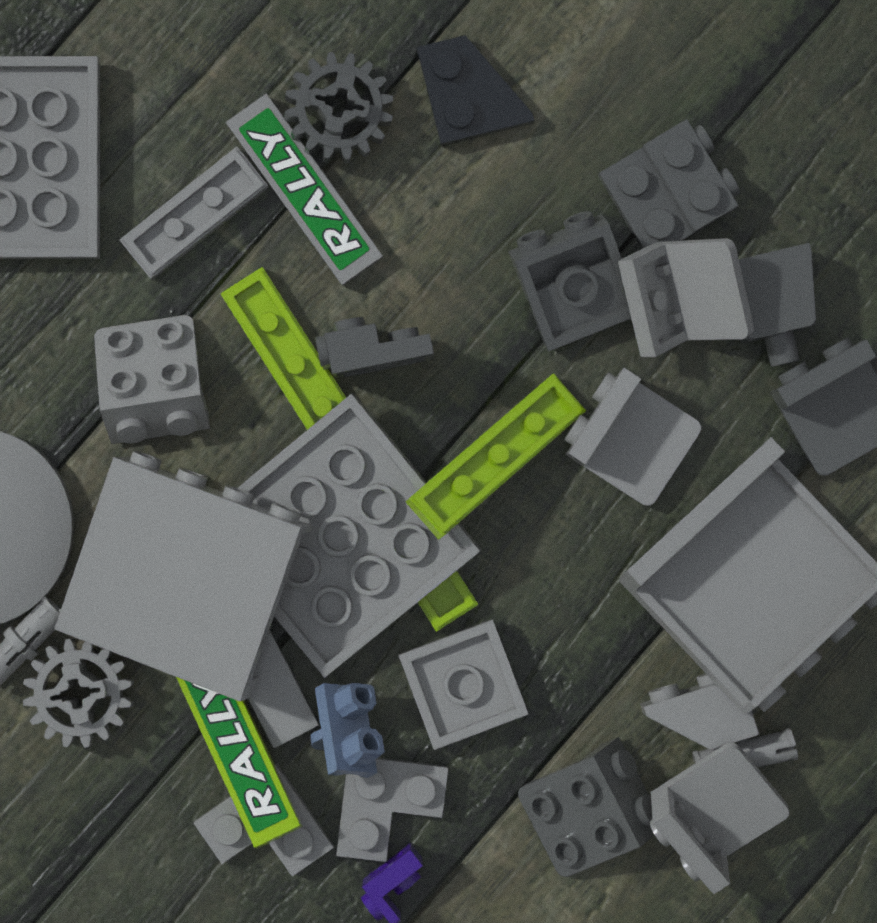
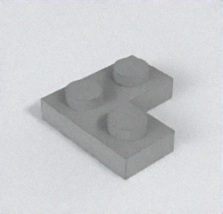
[336,757,448,862]
[193,763,334,877]

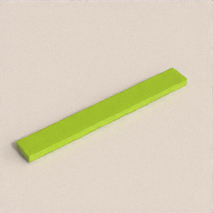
[220,267,478,632]

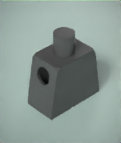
[739,243,816,367]

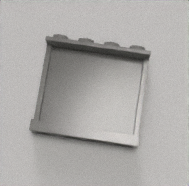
[619,437,877,715]
[54,451,313,701]

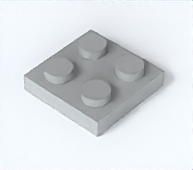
[398,619,528,750]

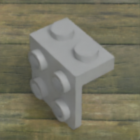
[618,238,754,357]
[94,315,210,444]
[564,368,701,506]
[650,742,789,894]

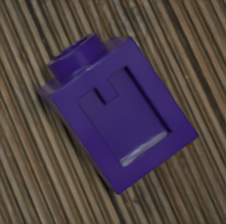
[361,843,423,923]

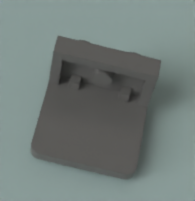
[770,337,877,476]
[518,737,654,877]

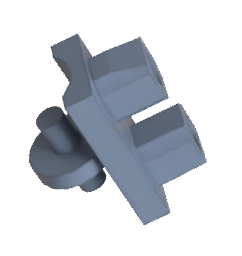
[310,683,385,778]

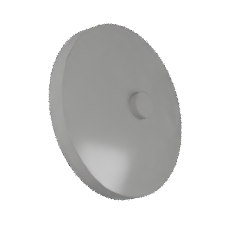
[0,431,75,624]

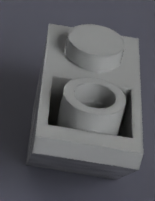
[640,673,759,750]

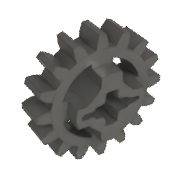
[284,52,393,164]

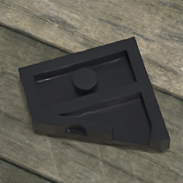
[417,35,535,147]

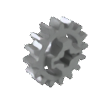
[23,638,134,748]

